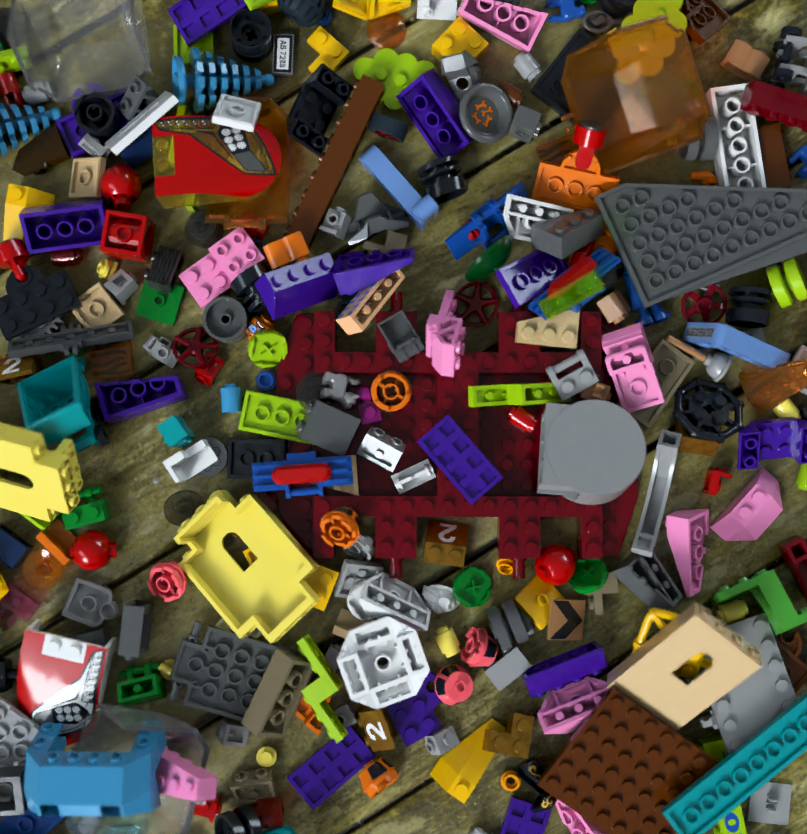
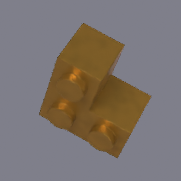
[482,712,534,759]

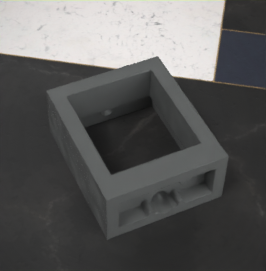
[118,600,154,660]
[0,766,29,816]

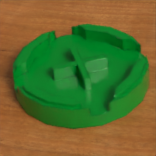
[568,559,609,594]
[452,567,492,608]

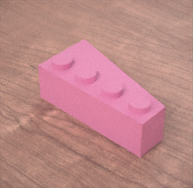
[455,0,548,53]
[155,746,218,802]

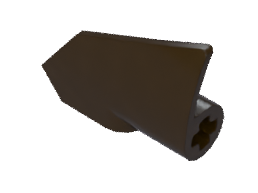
[12,124,71,176]

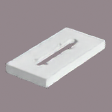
[105,90,179,155]

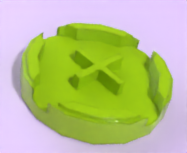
[247,329,288,368]

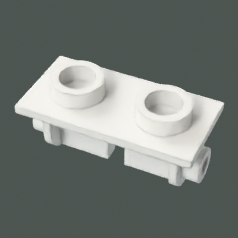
[391,459,436,494]

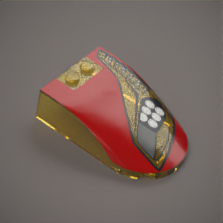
[152,115,283,209]

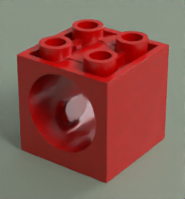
[99,210,156,264]

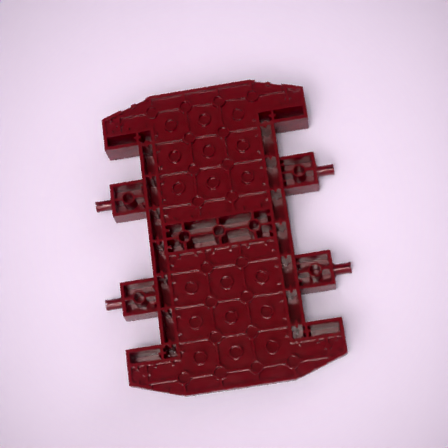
[275,291,638,579]

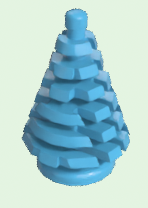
[172,46,275,114]
[0,103,61,158]

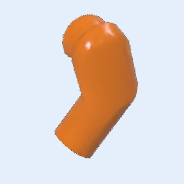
[689,170,719,186]

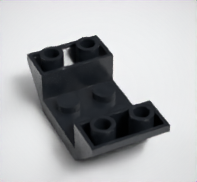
[286,64,353,157]

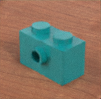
[157,415,195,448]

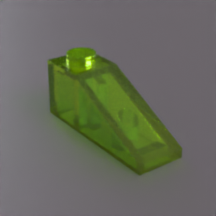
[537,268,605,321]

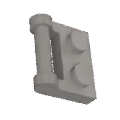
[545,348,599,401]

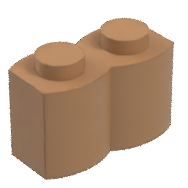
[720,39,770,83]
[596,289,632,325]

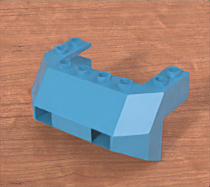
[24,722,167,817]

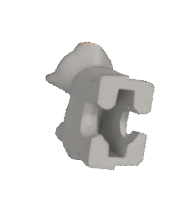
[320,371,361,409]

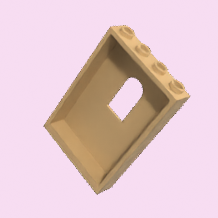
[606,602,762,731]

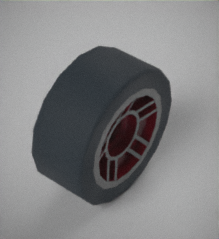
[368,113,409,142]

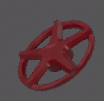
[454,282,498,327]
[681,284,727,323]
[172,327,218,367]

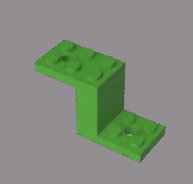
[710,568,807,636]

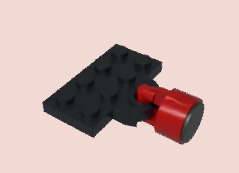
[0,238,83,341]

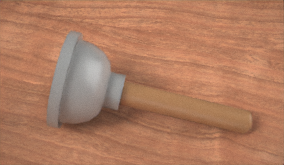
[666,335,733,382]

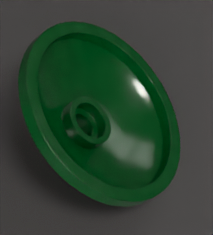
[465,235,513,282]

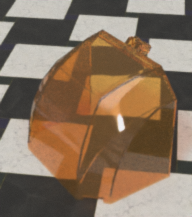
[560,15,711,175]

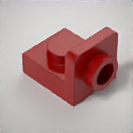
[194,351,225,387]
[702,467,733,496]
[191,796,223,823]

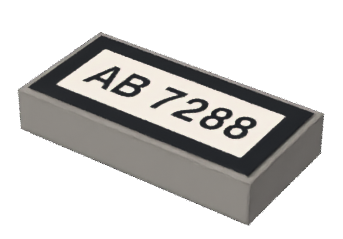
[272,34,294,76]

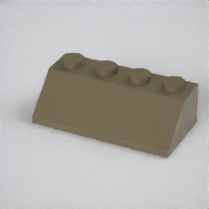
[241,649,314,738]

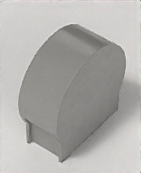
[537,400,646,505]

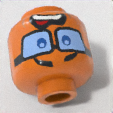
[246,314,276,340]

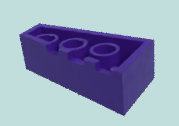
[94,375,188,425]

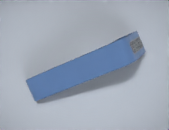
[358,144,439,231]
[682,322,791,375]

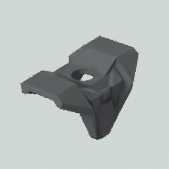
[440,50,483,104]
[346,192,409,246]

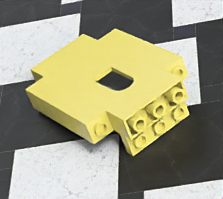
[0,422,83,522]
[173,490,321,644]

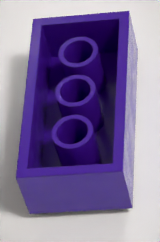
[18,198,107,254]

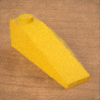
[3,183,56,263]
[429,717,506,804]

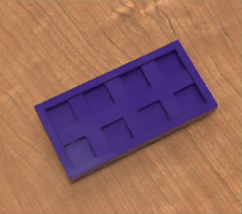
[167,0,248,46]
[417,415,503,505]
[287,725,376,810]
[499,795,551,834]

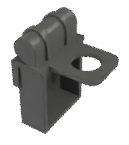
[377,310,425,364]

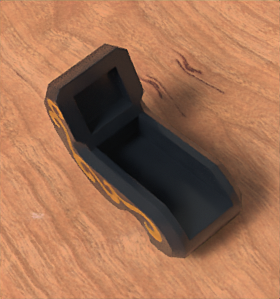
[517,759,557,813]

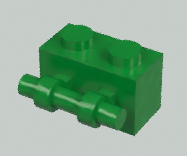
[61,486,112,531]
[116,662,167,707]

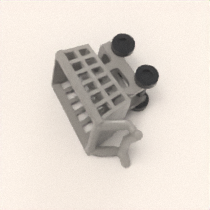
[766,26,807,96]

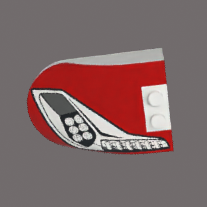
[17,619,117,746]

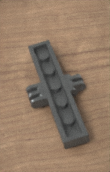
[7,321,134,358]

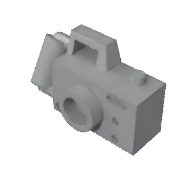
[143,335,180,369]

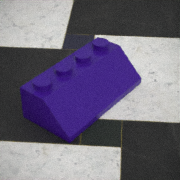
[396,68,474,158]
[254,252,338,320]
[522,641,607,698]

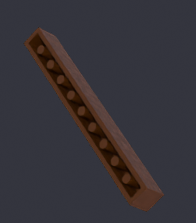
[284,74,386,265]

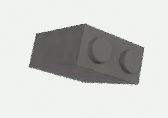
[296,397,361,456]

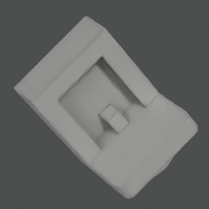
[424,725,460,755]

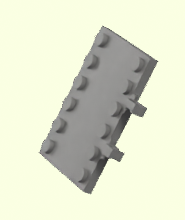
[684,612,797,755]

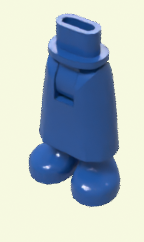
[621,262,671,328]

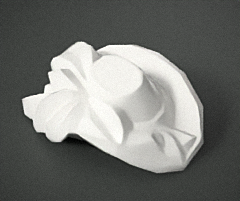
[422,585,460,614]

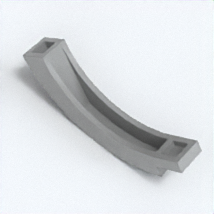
[631,429,682,558]

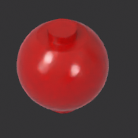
[100,163,142,210]
[70,530,116,571]
[535,544,576,586]

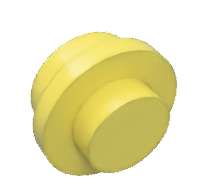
[256,746,277,767]

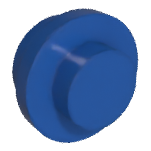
[256,371,276,391]

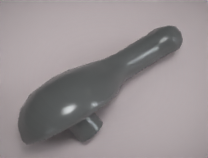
[582,10,625,34]

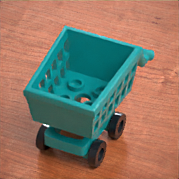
[16,355,110,452]

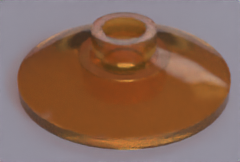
[367,12,406,49]
[22,549,63,590]

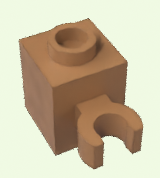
[578,382,612,402]

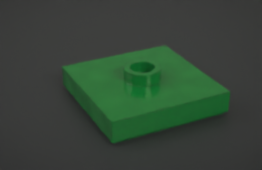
[135,280,186,326]

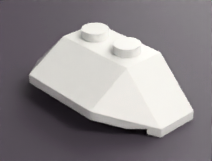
[503,194,574,242]
[359,572,431,631]

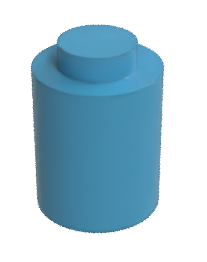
[220,383,242,413]

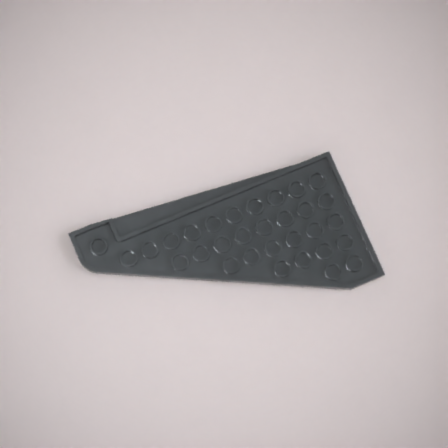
[594,183,807,309]

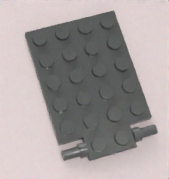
[169,620,306,721]

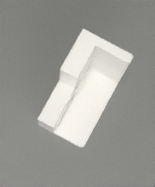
[163,439,218,483]

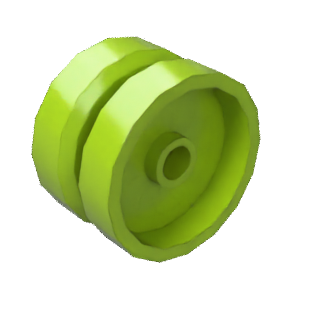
[766,257,807,308]

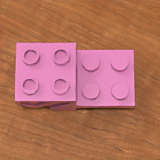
[178,226,266,309]
[426,290,466,377]
[601,322,665,413]

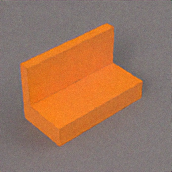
[36,519,77,566]

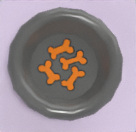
[459,82,513,144]

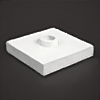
[212,94,262,132]

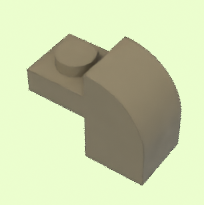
[363,231,408,254]
[585,570,619,615]

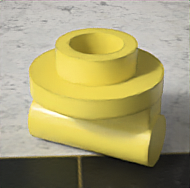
[97,259,119,281]
[158,659,175,680]

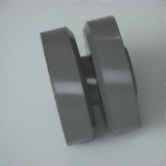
[678,115,719,162]
[202,296,252,343]
[485,598,529,651]

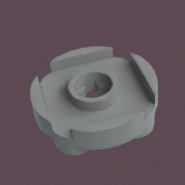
[342,534,375,561]

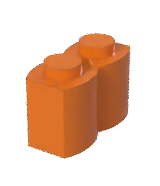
[263,231,311,271]

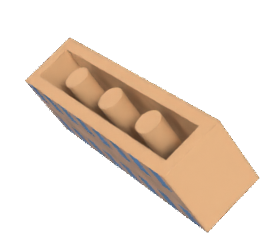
[336,269,405,335]

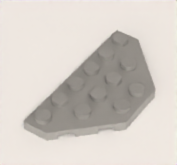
[0,696,41,802]

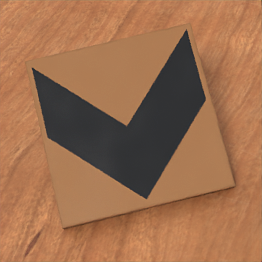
[547,598,586,641]

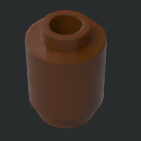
[497,81,525,109]

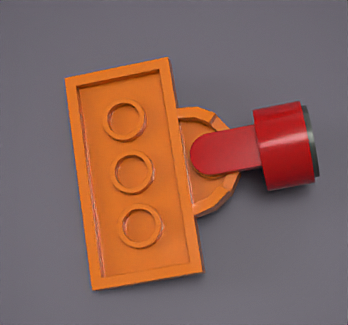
[531,119,620,212]

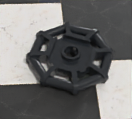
[672,377,745,444]

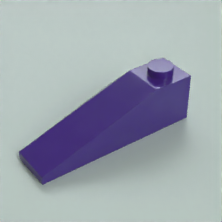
[333,248,415,295]

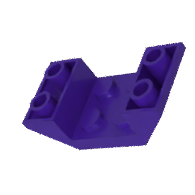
[737,417,807,470]

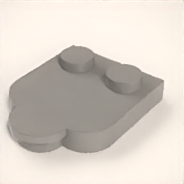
[61,576,119,627]

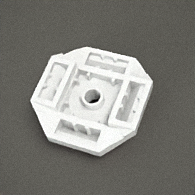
[336,615,430,709]

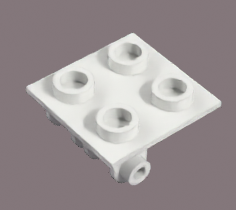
[417,0,457,21]

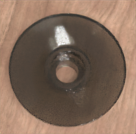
[163,490,204,526]

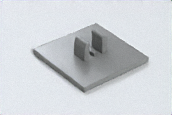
[747,781,792,826]

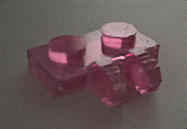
[0,581,41,627]

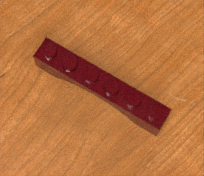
[776,535,807,603]

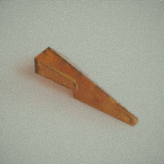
[738,359,807,414]

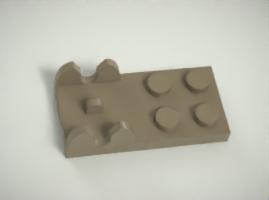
[616,339,696,429]

